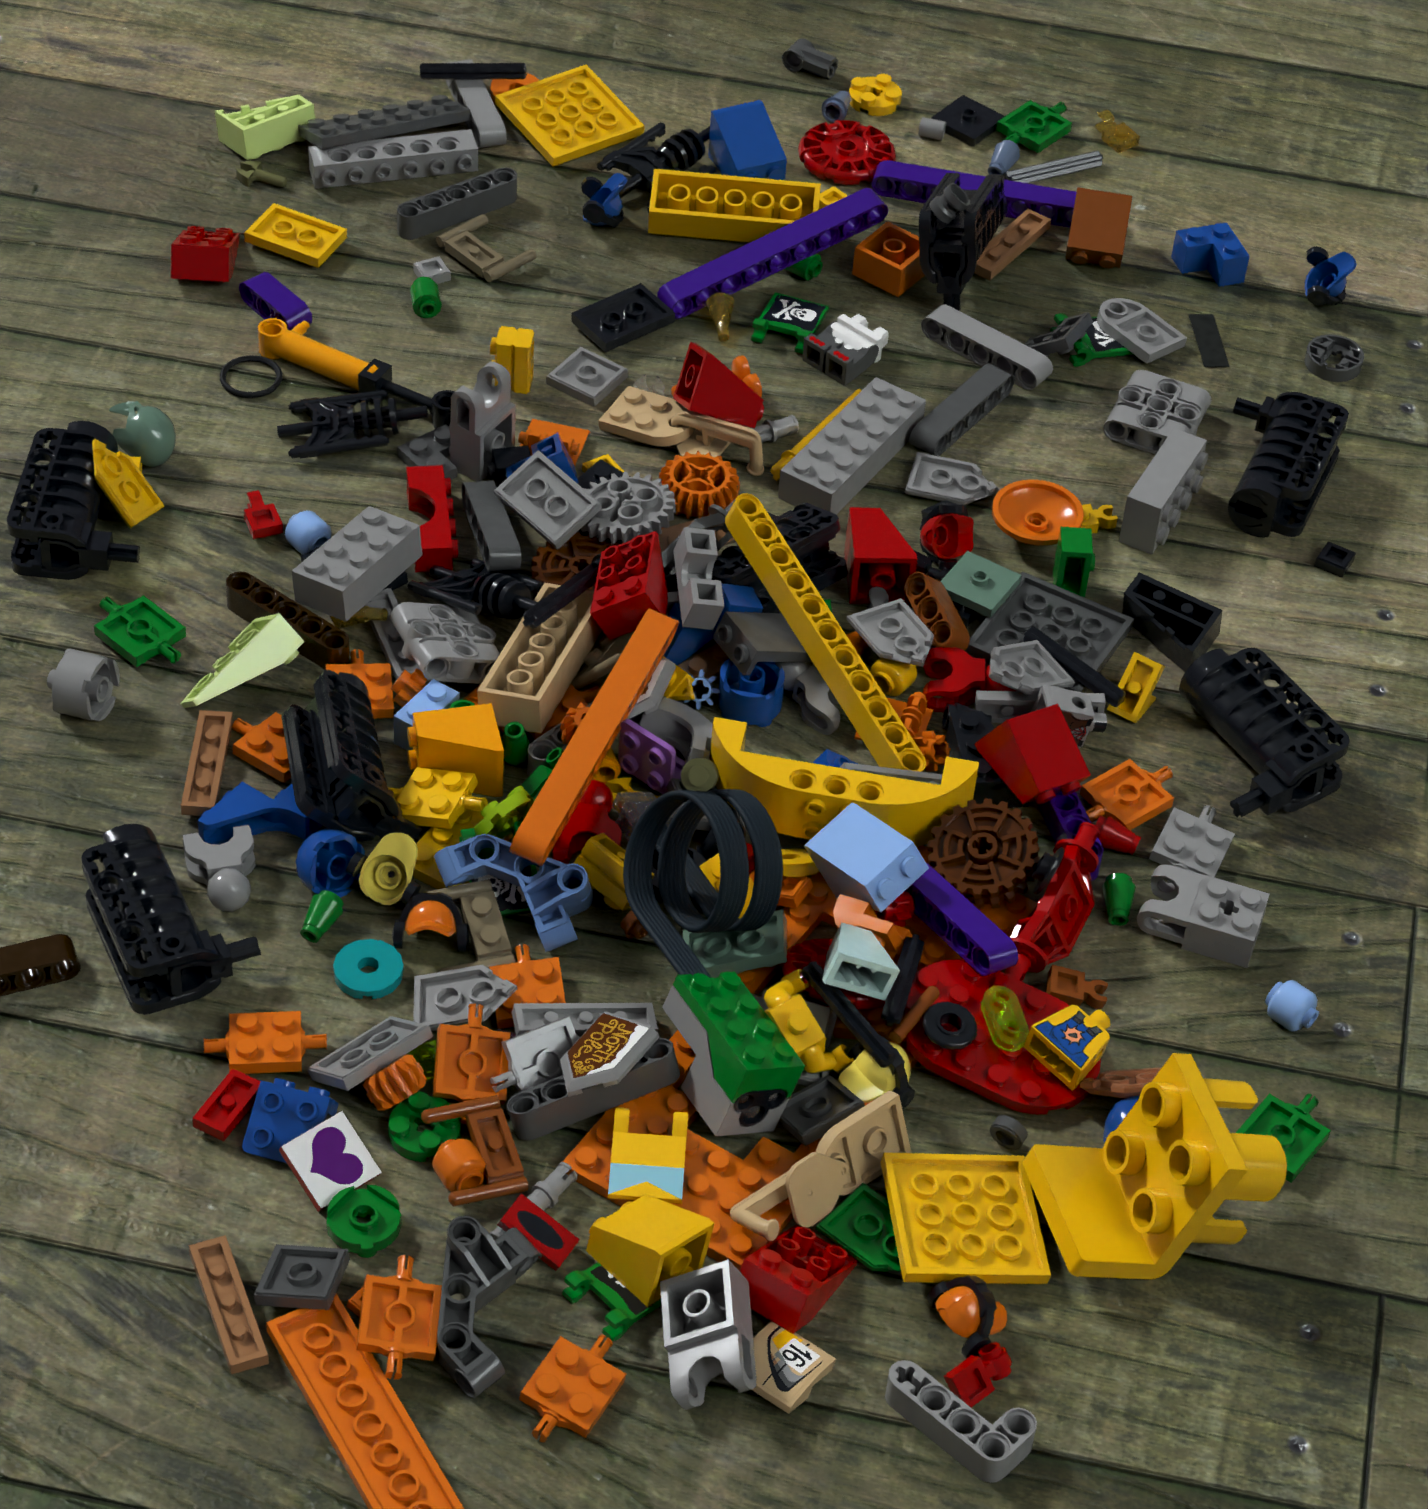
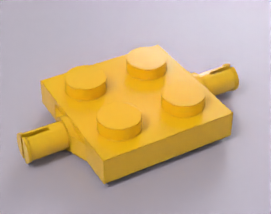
[388,767,488,829]

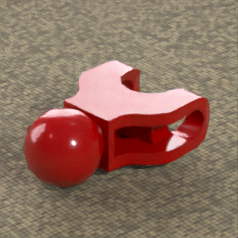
[922,647,1016,713]
[552,779,622,864]

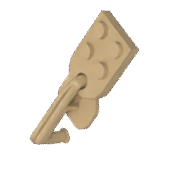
[598,386,764,476]
[730,1090,911,1241]

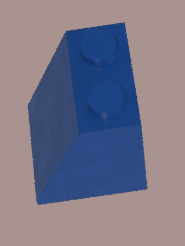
[708,100,787,180]

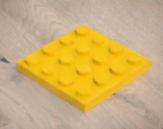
[495,64,645,167]
[880,1153,1051,1284]

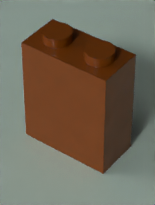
[1065,187,1132,268]

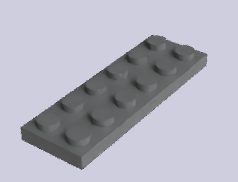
[298,95,471,149]

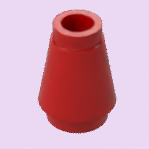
[1095,815,1141,855]

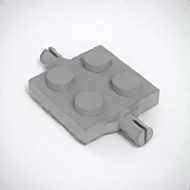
[1149,805,1235,883]
[490,1016,580,1093]

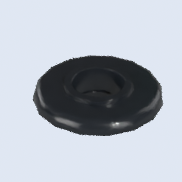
[1031,846,1065,894]
[922,1002,977,1050]

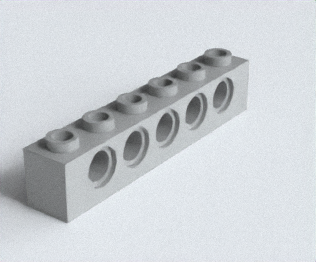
[308,129,478,189]

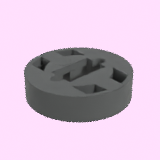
[1304,334,1364,382]

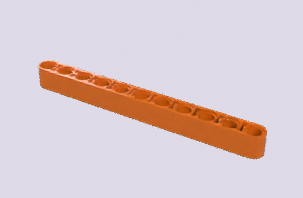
[509,608,679,866]

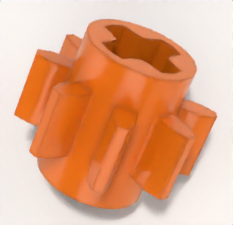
[390,668,427,707]
[913,731,951,772]

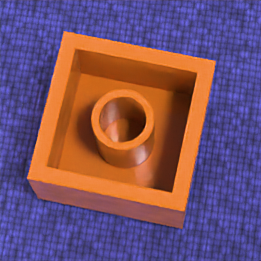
[852,221,925,297]

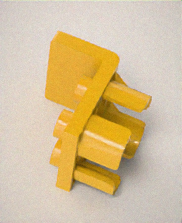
[1022,1053,1287,1280]

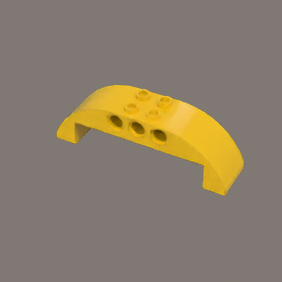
[710,717,979,847]

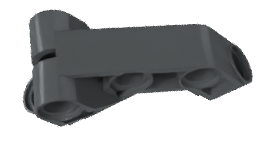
[436,1215,542,1399]

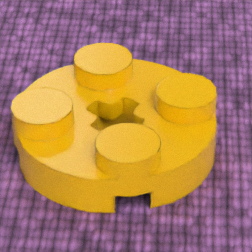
[849,73,902,116]

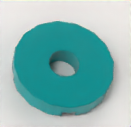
[333,939,404,999]

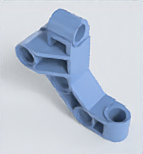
[434,834,594,952]

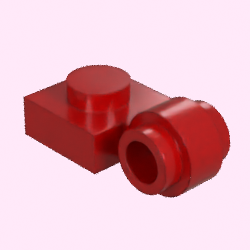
[944,1342,1012,1408]

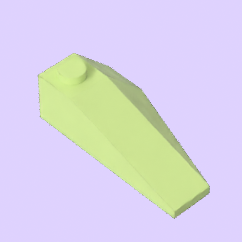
[180,613,305,708]

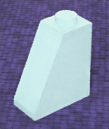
[822,922,900,1001]

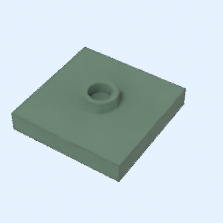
[941,551,1022,618]

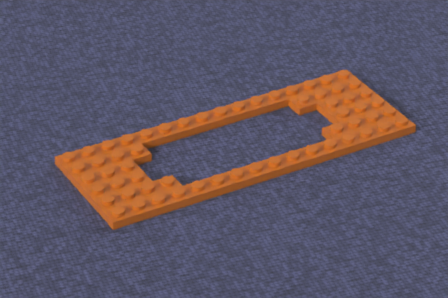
[562,845,1038,1271]

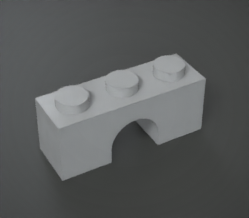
[673,527,724,630]

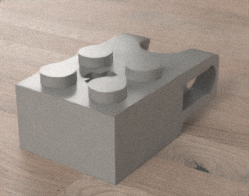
[449,361,516,481]
[1137,864,1270,968]
[660,1259,757,1410]

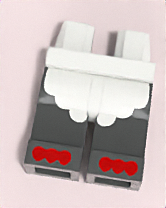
[803,314,889,386]

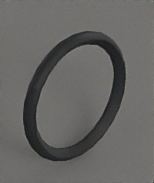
[220,355,282,398]

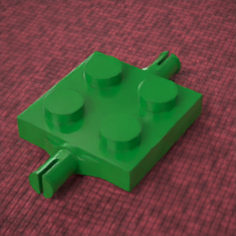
[996,100,1072,153]
[94,595,186,667]
[1236,1093,1331,1183]

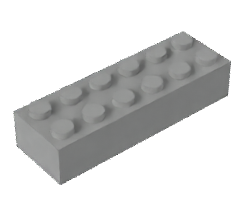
[778,377,926,515]

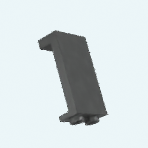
[713,611,814,676]

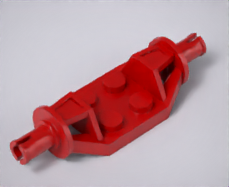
[1004,822,1100,981]

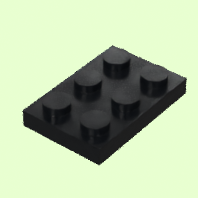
[571,283,675,352]

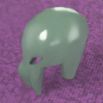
[109,401,176,467]

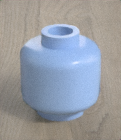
[285,510,332,555]
[1265,980,1319,1032]

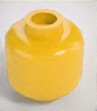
[870,658,917,697]

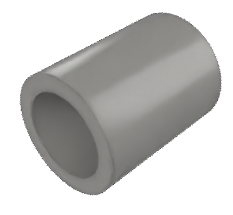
[918,117,946,140]

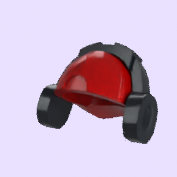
[919,502,974,570]

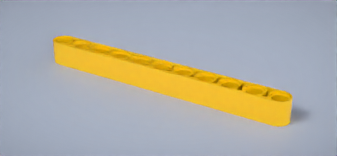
[725,493,926,772]

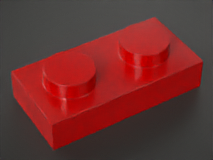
[192,1069,260,1141]

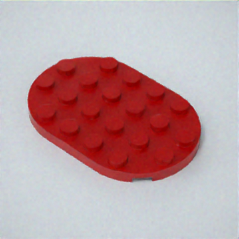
[904,960,1101,1115]

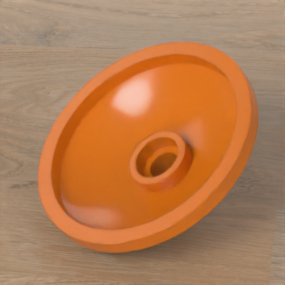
[992,479,1084,546]

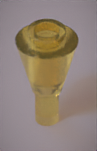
[706,292,735,342]
[330,605,388,629]

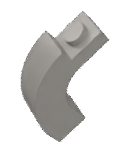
[639,696,713,764]

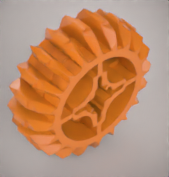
[659,451,740,519]

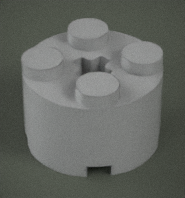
[47,648,120,721]

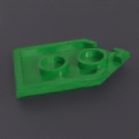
[816,1183,901,1271]

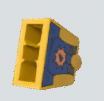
[1023,1005,1111,1091]

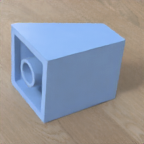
[804,803,929,912]

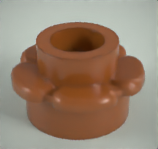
[621,910,648,939]

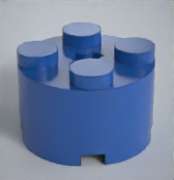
[718,658,785,727]

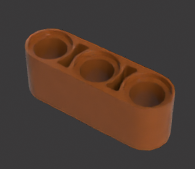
[904,572,970,651]

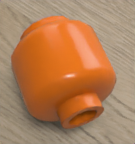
[432,1139,486,1192]

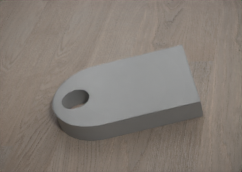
[1097,298,1187,364]

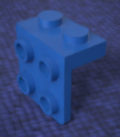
[242,1078,339,1163]

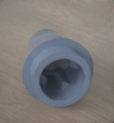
[822,91,851,123]
[988,140,1020,175]

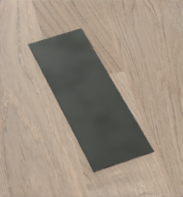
[1188,314,1229,367]

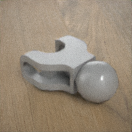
[775,662,840,736]
[182,825,256,912]

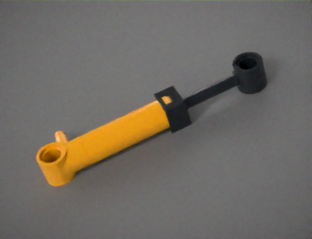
[258,318,454,429]

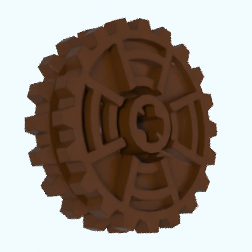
[531,532,620,599]
[927,798,1040,910]

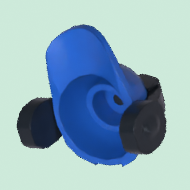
[581,173,628,228]
[1305,247,1356,306]

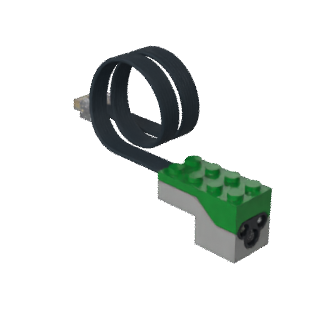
[612,789,805,1137]

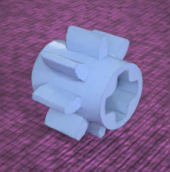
[684,669,720,710]

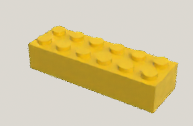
[648,169,821,243]

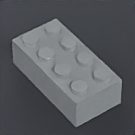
[1119,428,1208,554]
[291,506,422,622]

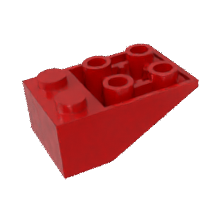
[171,226,240,282]
[590,531,668,640]
[740,1225,858,1334]

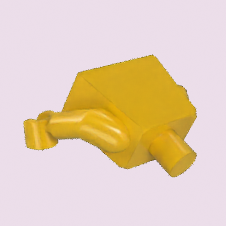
[764,969,854,1073]

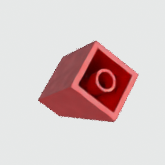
[673,342,764,428]
[844,507,917,605]
[974,704,1091,804]

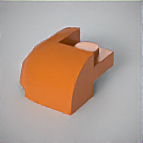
[833,894,913,965]

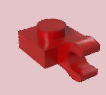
[244,490,283,539]

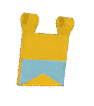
[608,1107,688,1204]

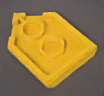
[92,439,165,529]

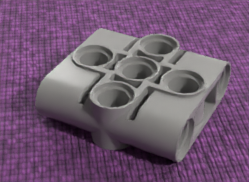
[1103,370,1211,454]
[390,602,500,684]

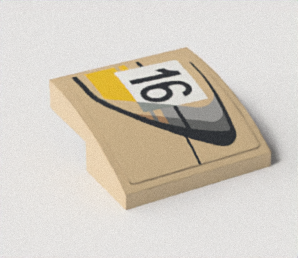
[751,1321,836,1414]

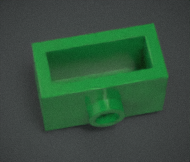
[1053,527,1095,598]

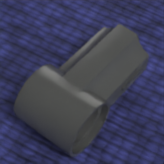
[782,38,838,80]

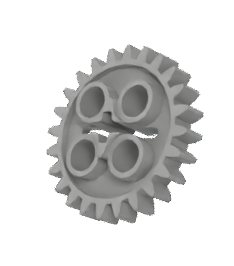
[581,472,676,545]

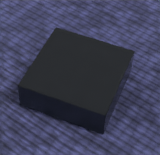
[1314,542,1356,578]

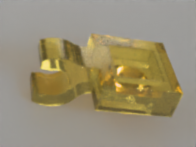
[1095,110,1140,153]

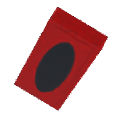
[497,1193,580,1271]

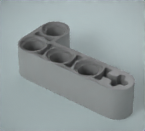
[885,1360,1037,1483]

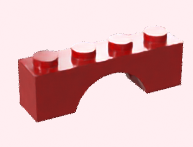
[406,465,458,572]

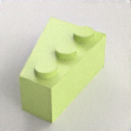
[215,95,315,160]

